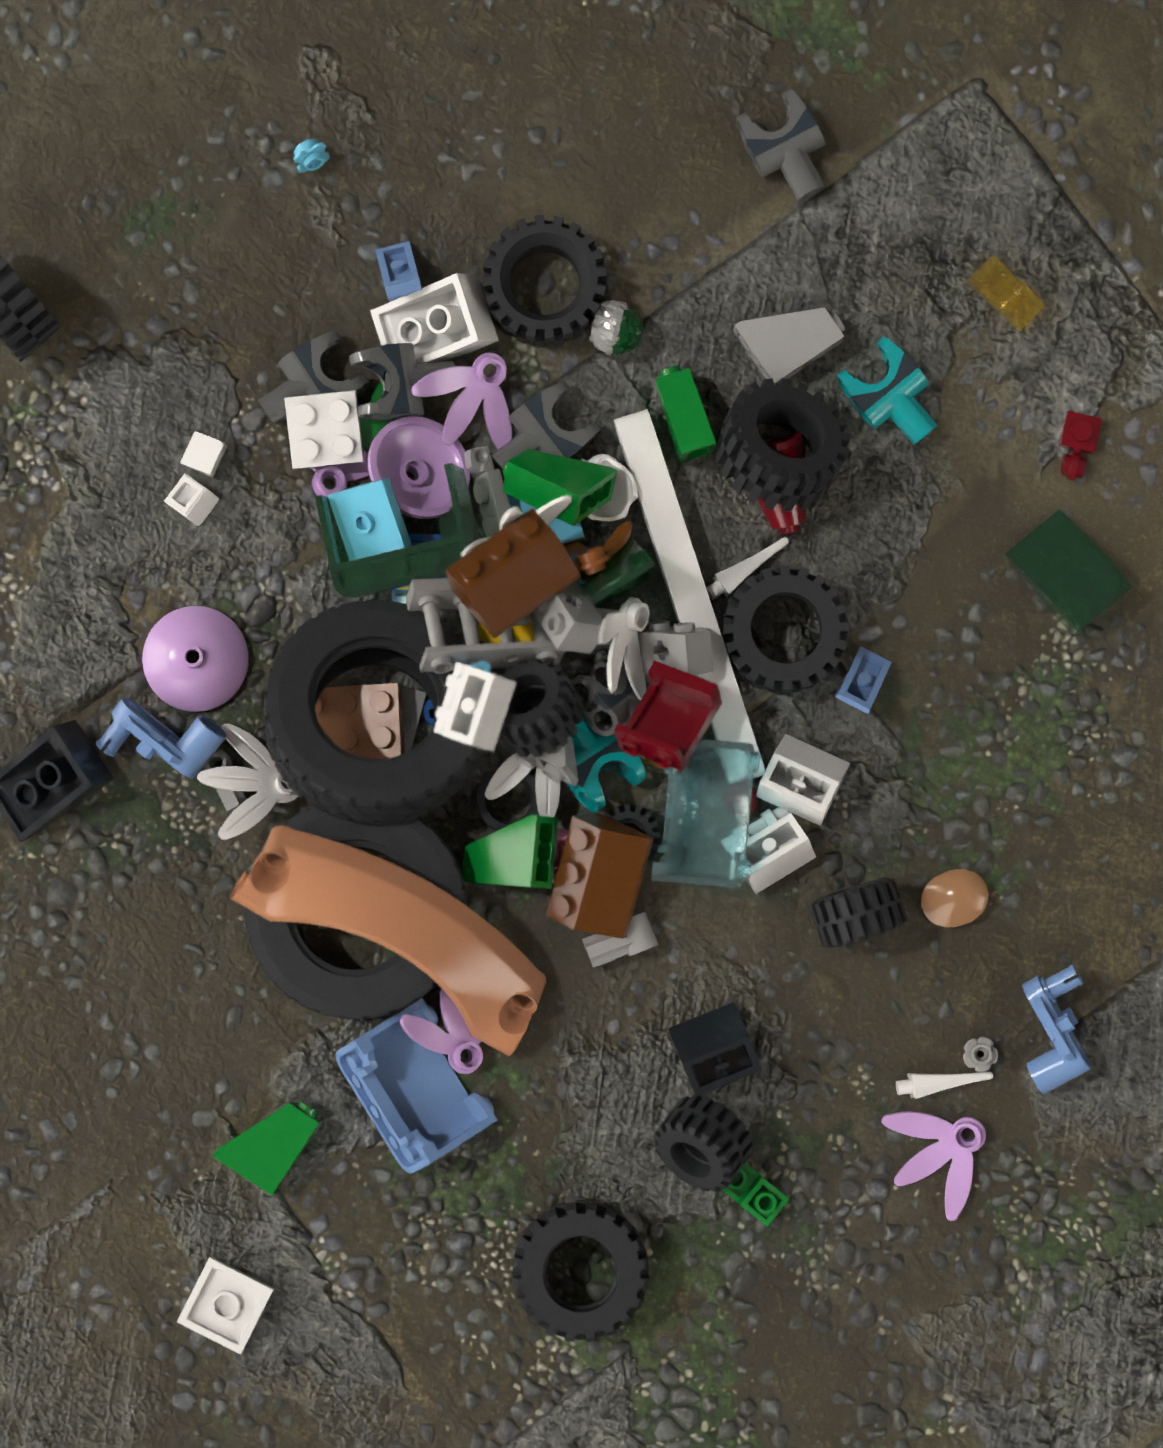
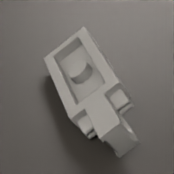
[464,446,510,537]

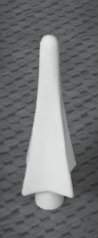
[706,537,789,600]
[896,1071,993,1099]

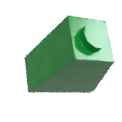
[655,365,716,463]
[502,449,617,526]
[462,815,558,889]
[212,1100,321,1195]

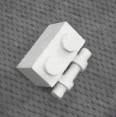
[434,662,517,752]
[723,807,816,894]

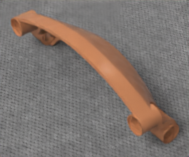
[230,825,546,1056]

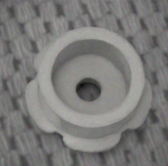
[963,1037,998,1072]

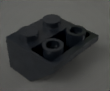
[668,1002,762,1095]

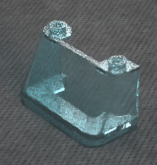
[652,739,760,888]

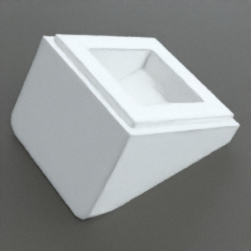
[180,431,227,478]
[164,474,219,526]

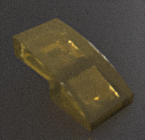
[967,255,1046,331]

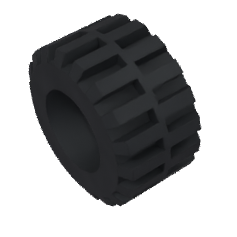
[498,658,584,758]
[809,877,908,948]
[654,1095,753,1192]

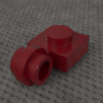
[1058,411,1102,481]

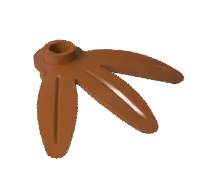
[564,521,632,575]

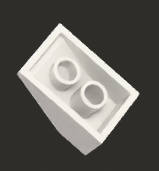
[370,273,499,364]

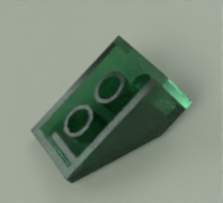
[1005,509,1133,635]
[576,537,655,608]

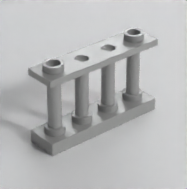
[406,578,565,674]

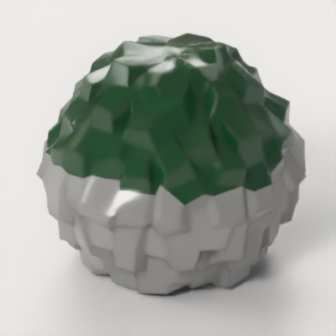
[589,300,644,355]

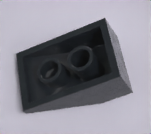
[0,720,114,843]

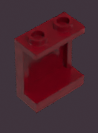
[614,660,722,771]

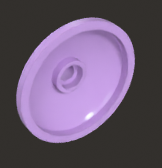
[368,416,470,519]
[142,606,249,712]

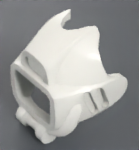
[581,454,638,521]

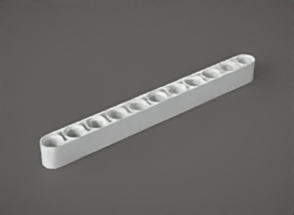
[613,409,765,785]

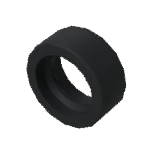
[476,769,539,831]

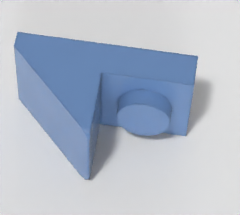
[376,241,422,302]
[835,646,892,714]

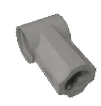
[582,912,659,967]

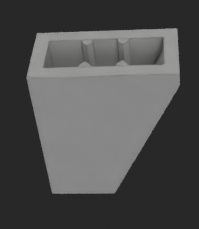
[733,307,845,385]

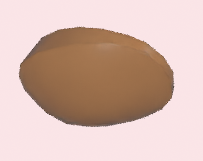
[921,869,989,927]

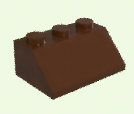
[445,508,581,639]
[546,812,654,939]

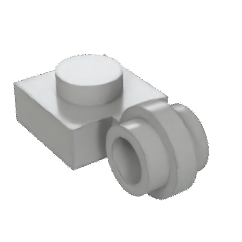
[204,751,247,815]

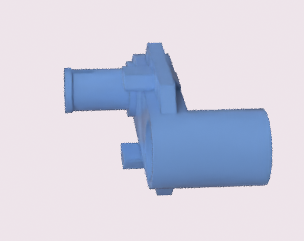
[96,697,227,778]
[1022,964,1091,1094]

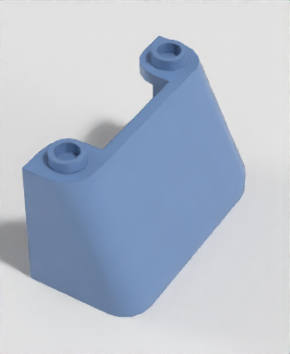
[336,998,497,1173]

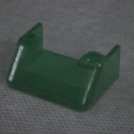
[315,463,475,598]

